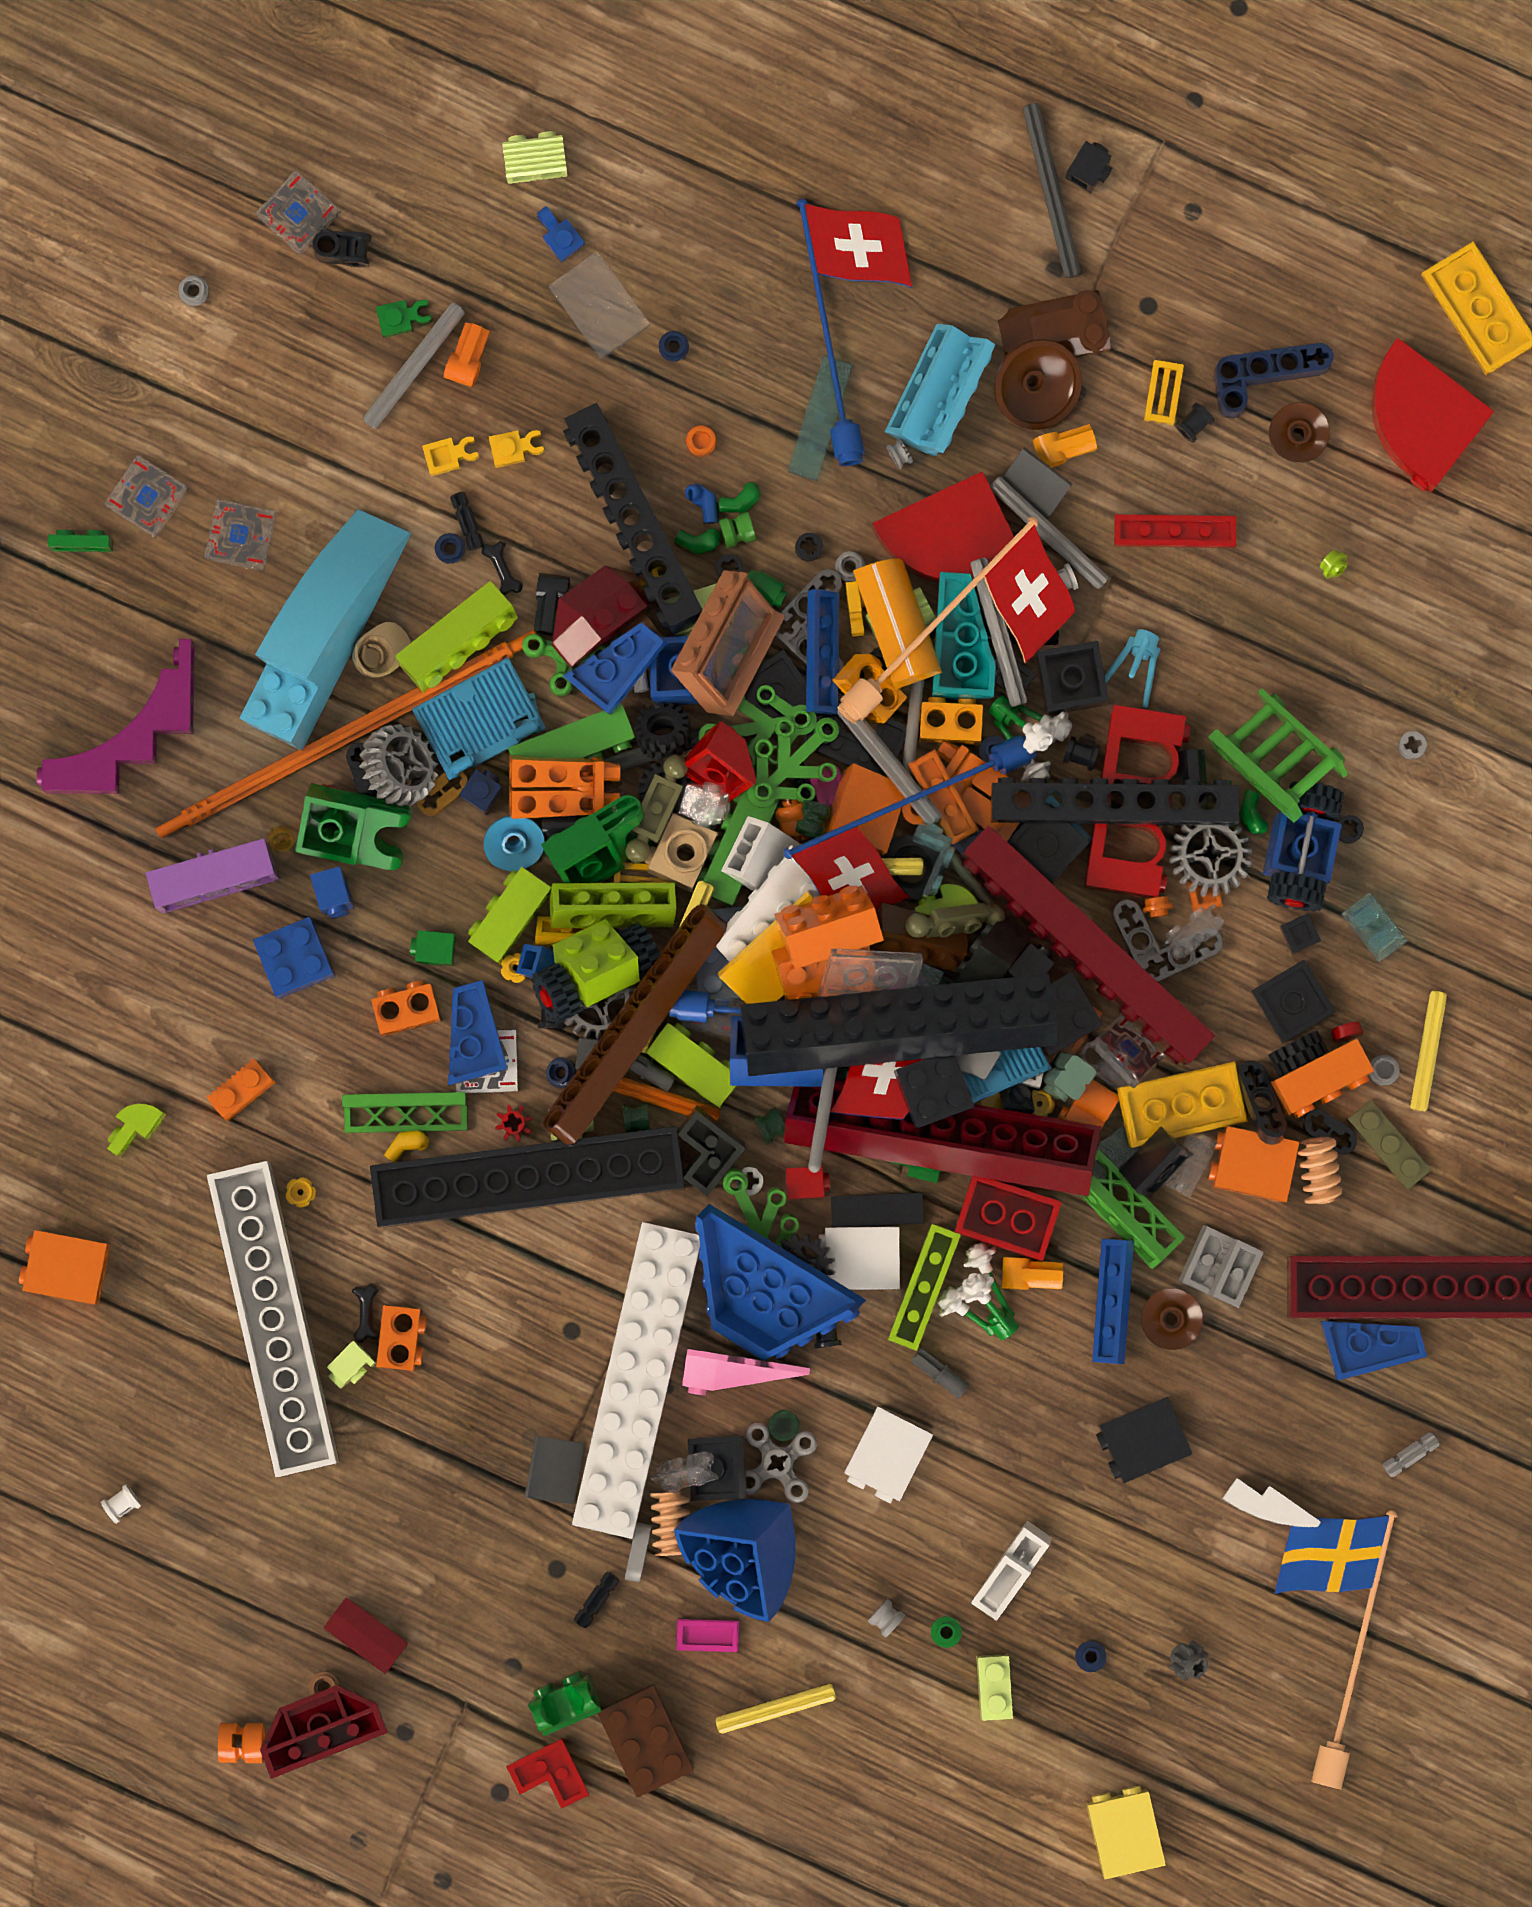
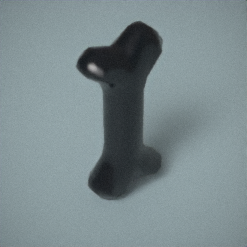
[481,541,523,596]
[352,1283,380,1343]

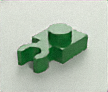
[376,300,432,338]

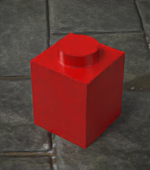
[785,1166,830,1200]

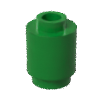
[747,569,788,608]

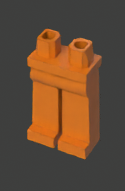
[937,741,1031,841]
[509,755,620,819]

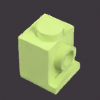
[327,1341,377,1389]

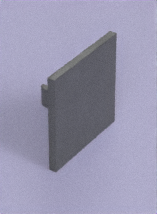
[1003,447,1072,520]
[525,1436,585,1504]

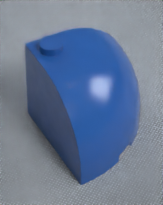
[674,1499,796,1622]

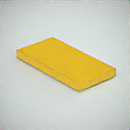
[1421,241,1532,376]
[718,891,815,1004]
[1117,1061,1248,1148]

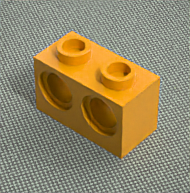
[832,653,907,724]
[919,697,983,745]

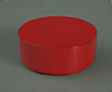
[1331,1021,1363,1043]

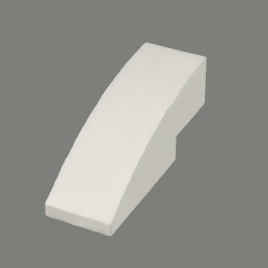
[1222,1478,1321,1527]
[971,1521,1053,1621]

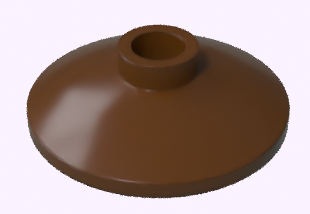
[1269,402,1330,463]
[1141,1288,1203,1350]

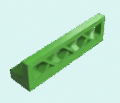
[342,1092,468,1133]
[1080,1150,1185,1269]

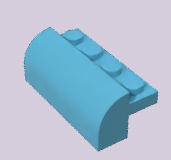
[885,324,996,456]

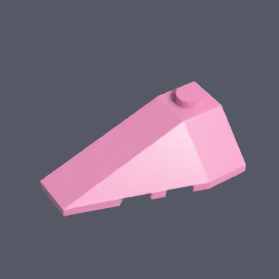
[682,1349,810,1396]

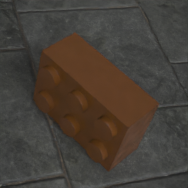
[597,1684,694,1798]

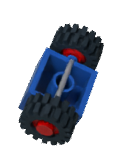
[1262,781,1344,912]

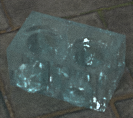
[1342,893,1407,963]

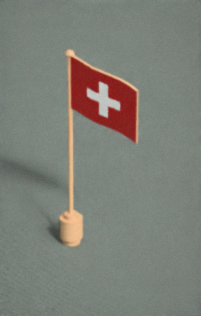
[837,517,1075,724]

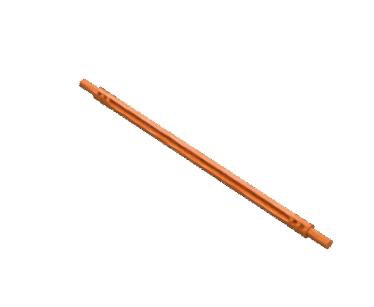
[155,630,537,839]

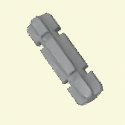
[1383,1432,1440,1477]

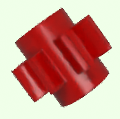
[495,1105,533,1142]

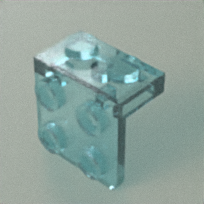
[912,822,956,900]

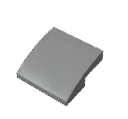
[1178,1225,1264,1308]

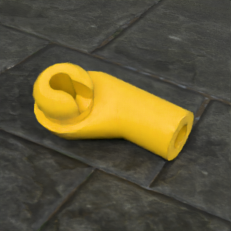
[384,1130,429,1162]

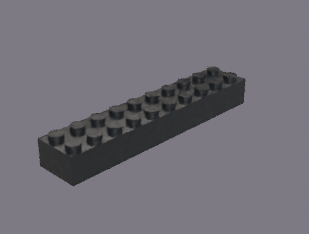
[741,974,1058,1076]
[370,1126,685,1228]

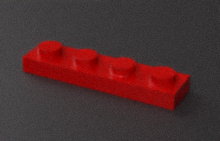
[1114,514,1236,548]

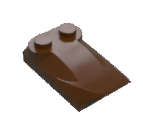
[998,290,1111,358]

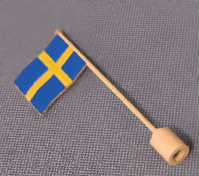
[1274,1510,1398,1790]

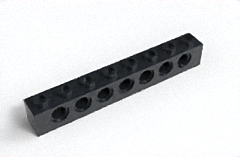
[563,403,703,635]
[991,777,1239,826]

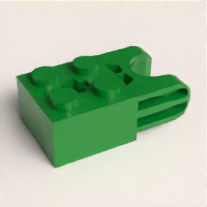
[295,783,412,870]
[541,795,654,883]
[528,1671,604,1736]

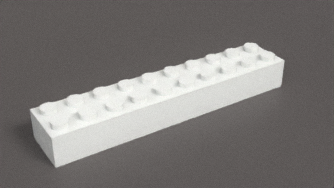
[207,1161,339,1477]
[572,1222,700,1539]

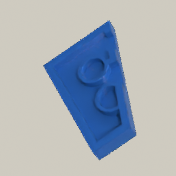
[563,622,667,715]
[448,980,508,1086]
[1320,1321,1427,1381]

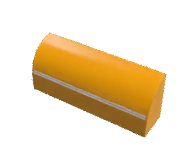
[853,558,942,689]

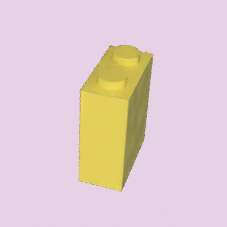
[1086,1785,1166,1879]

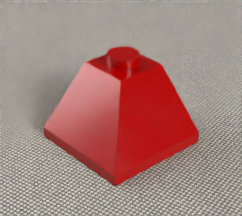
[684,721,756,805]

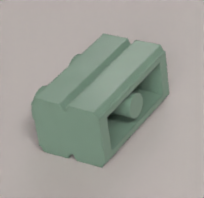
[1042,1052,1097,1102]

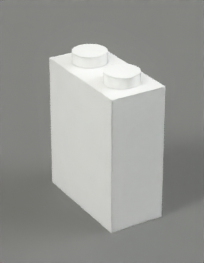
[721,816,801,891]
[819,1227,900,1290]
[844,1406,933,1504]

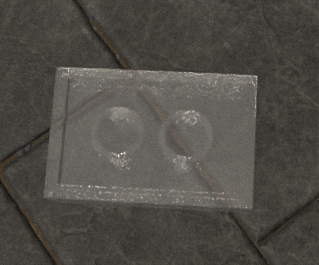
[548,251,650,360]
[818,948,923,998]

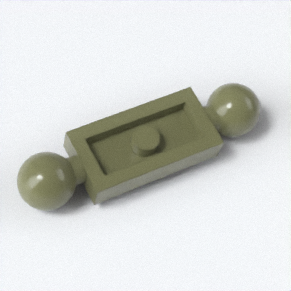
[625,755,688,863]
[905,903,1006,938]

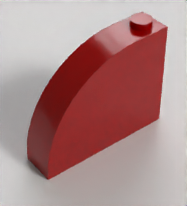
[1372,338,1494,493]
[872,471,1014,583]

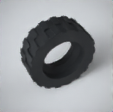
[881,834,945,903]

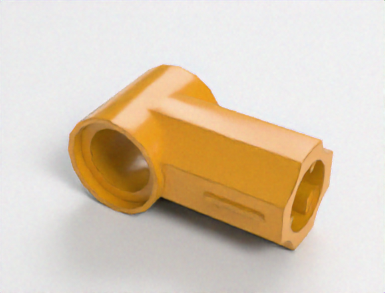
[1032,424,1097,468]
[1001,1257,1063,1290]

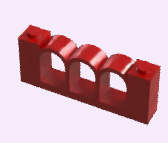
[1084,705,1190,899]

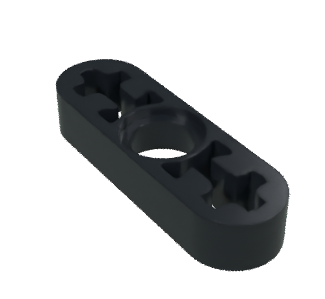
[1238,1061,1287,1145]

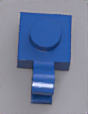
[537,206,585,262]

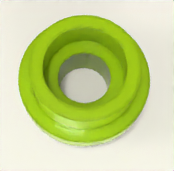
[1320,550,1348,579]

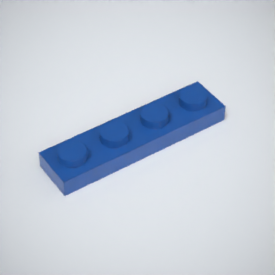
[806,589,839,715]
[1092,1239,1134,1365]

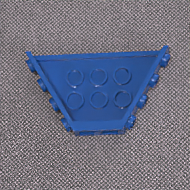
[695,1204,866,1361]

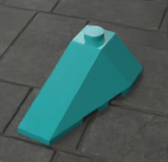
[932,572,996,701]

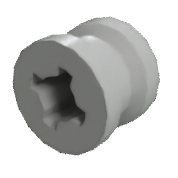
[867,1598,906,1638]

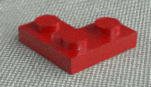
[506,1738,589,1809]

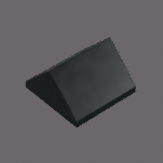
[1119,1126,1193,1198]

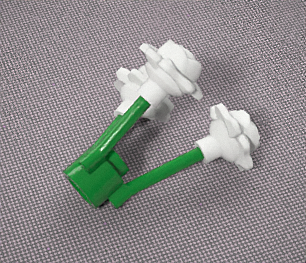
[989,695,1072,783]
[937,1242,1019,1340]

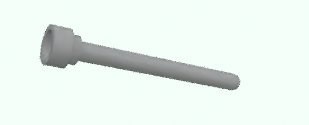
[902,642,934,778]
[808,1068,837,1173]

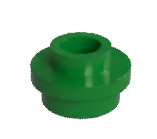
[931,1616,962,1648]

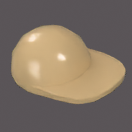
[352,622,411,678]

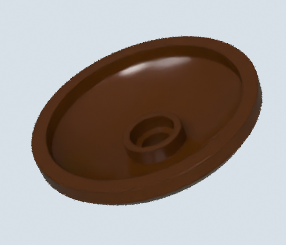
[994,339,1082,430]

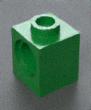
[410,930,456,967]

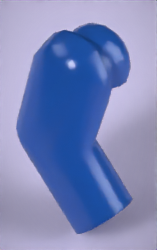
[685,484,718,524]

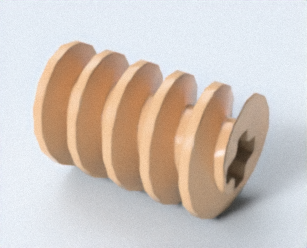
[1298,1137,1343,1204]
[650,1492,690,1556]

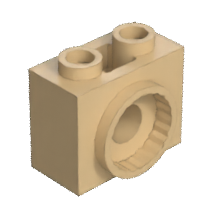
[645,813,718,893]

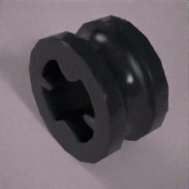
[795,533,823,562]
[716,554,743,578]
[1337,815,1364,844]

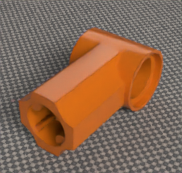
[443,322,490,388]

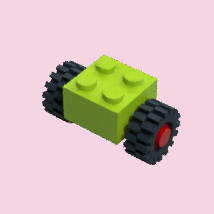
[531,919,660,1024]

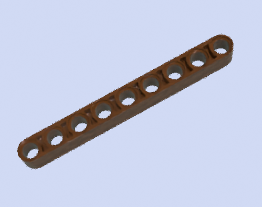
[543,904,727,1145]

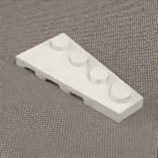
[716,844,820,962]

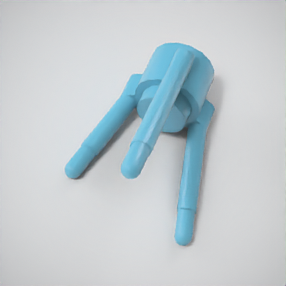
[1104,629,1161,709]

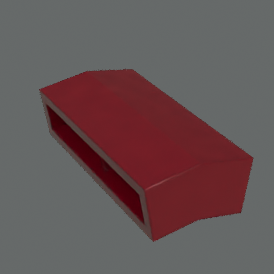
[324,1597,408,1674]

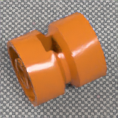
[218,1722,266,1763]

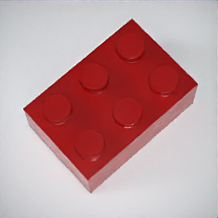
[954,1176,1062,1261]

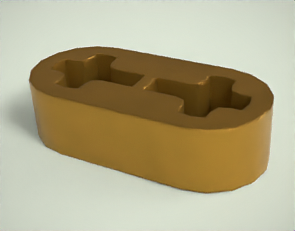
[417,771,468,816]

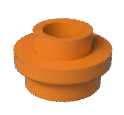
[1143,896,1173,918]

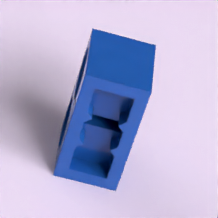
[310,866,355,919]

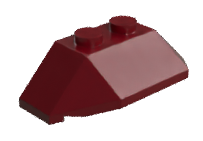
[551,565,657,668]
[260,1685,388,1779]

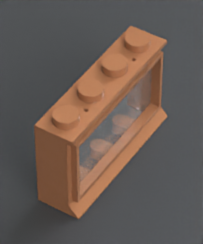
[671,570,785,716]

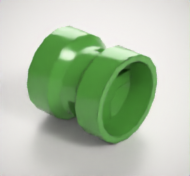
[719,511,756,549]

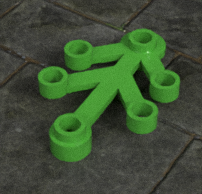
[699,685,817,766]
[747,718,839,808]
[722,1168,799,1248]

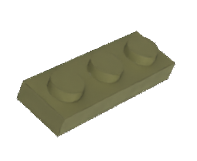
[1347,1100,1431,1190]

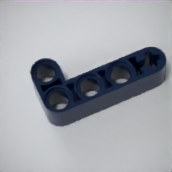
[1214,343,1334,418]

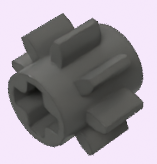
[1170,1640,1209,1681]

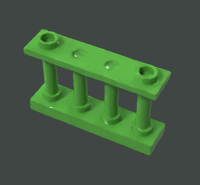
[1208,688,1348,823]

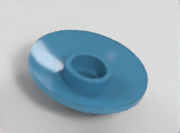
[483,815,545,871]

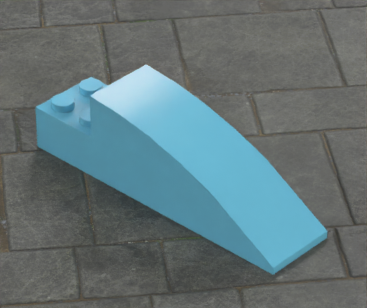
[240,509,411,751]

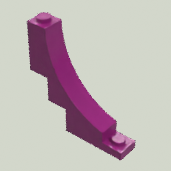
[37,639,195,794]

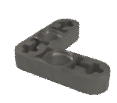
[775,569,844,673]
[1112,899,1223,982]

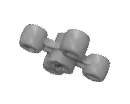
[746,1422,817,1503]

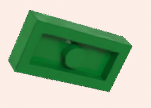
[48,530,113,552]

